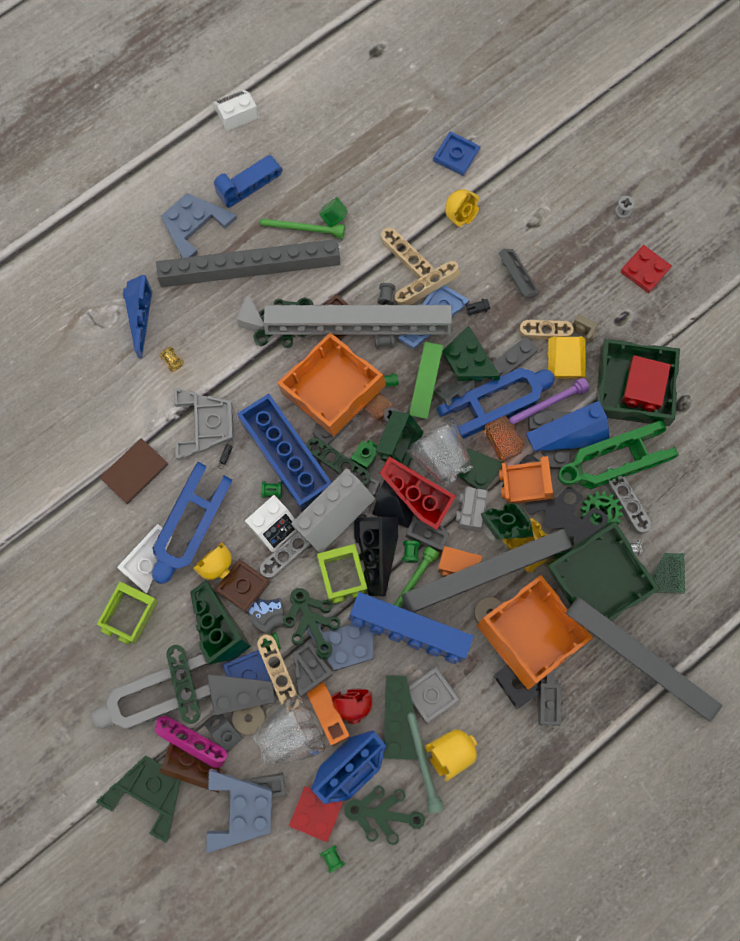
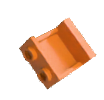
[499,456,554,504]

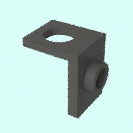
[204,714,242,752]

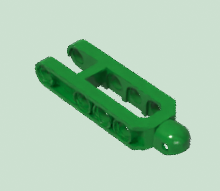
[558,421,679,490]

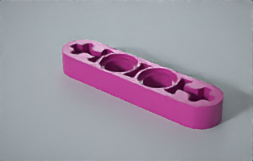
[155,716,227,768]

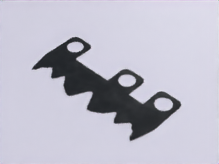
[502,454,608,545]

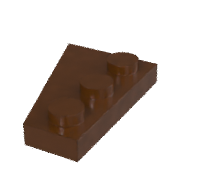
[159,743,225,793]

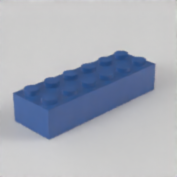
[237,394,332,511]
[348,592,474,664]

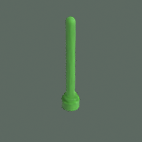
[259,219,345,239]
[394,546,440,608]

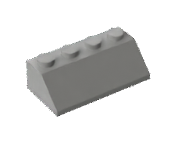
[291,468,376,553]

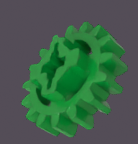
[580,491,623,526]

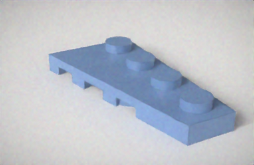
[398,285,469,350]

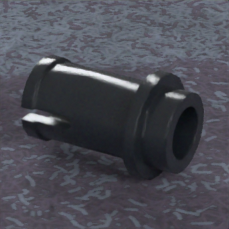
[466,298,490,316]

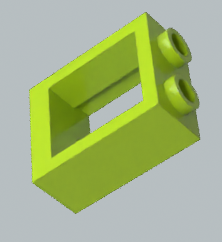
[317,544,367,604]
[96,582,158,645]

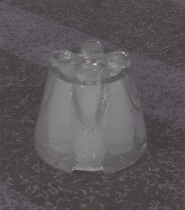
[405,418,472,485]
[253,695,326,765]

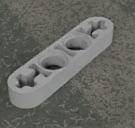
[604,466,651,535]
[260,532,311,579]

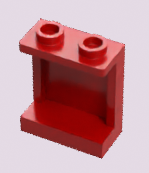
[621,356,671,412]

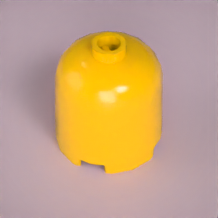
[425,729,477,782]

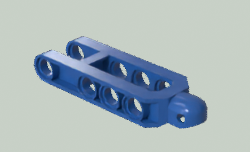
[436,368,555,442]
[151,462,232,584]

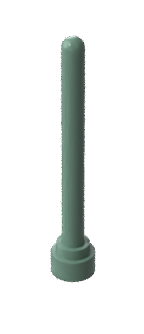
[407,712,444,813]

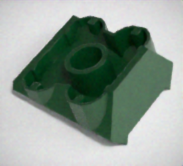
[481,503,534,540]

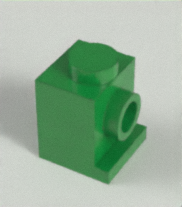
[351,440,378,471]

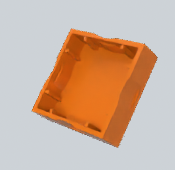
[277,333,386,437]
[477,575,593,690]

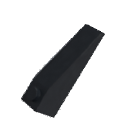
[354,517,398,596]

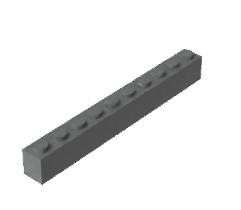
[156,239,341,287]

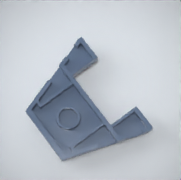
[161,193,237,258]
[299,596,374,671]
[206,769,272,852]

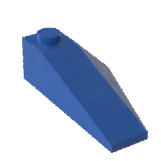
[123,275,152,358]
[526,401,610,452]

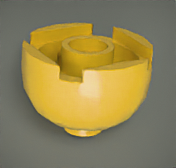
[445,189,480,227]
[193,542,232,580]

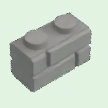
[455,487,488,532]

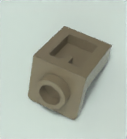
[573,314,598,345]

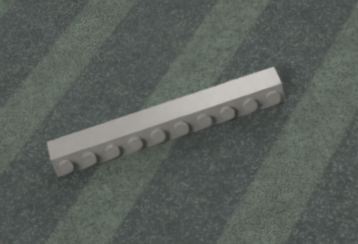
[263,305,452,335]

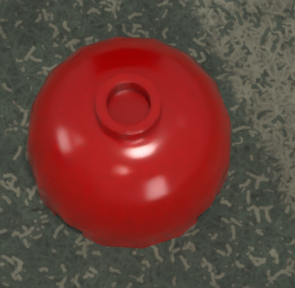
[331,689,373,724]

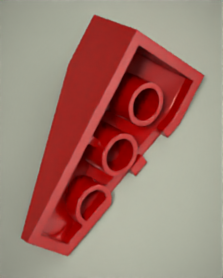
[379,456,456,530]

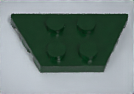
[443,326,500,381]

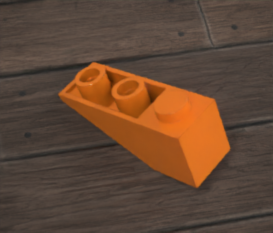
[307,682,350,746]

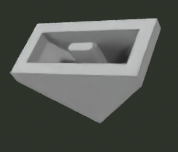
[237,295,265,332]

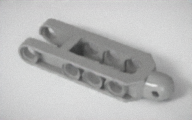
[91,654,211,730]

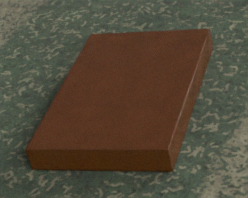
[100,438,169,504]

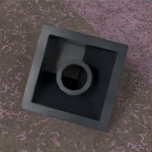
[372,480,414,528]

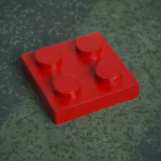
[620,244,672,294]
[289,786,343,842]

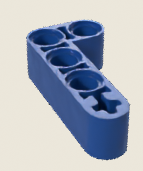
[214,155,283,207]

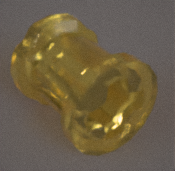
[159,347,184,372]

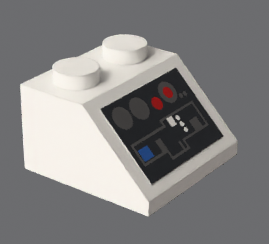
[212,90,258,131]
[245,495,297,553]

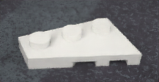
[117,524,172,594]

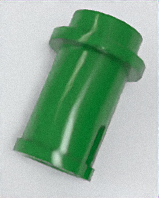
[384,373,399,388]

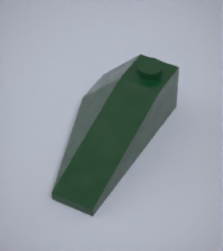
[190,580,251,665]

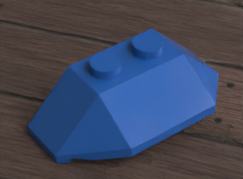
[311,730,386,804]

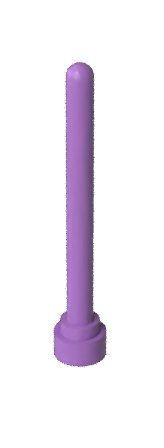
[509,378,589,424]

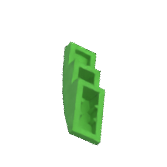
[409,342,443,419]

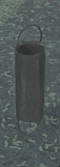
[218,440,233,469]

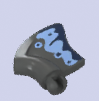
[247,598,292,635]

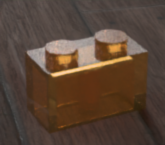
[484,415,524,462]

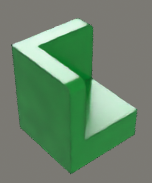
[319,197,348,227]

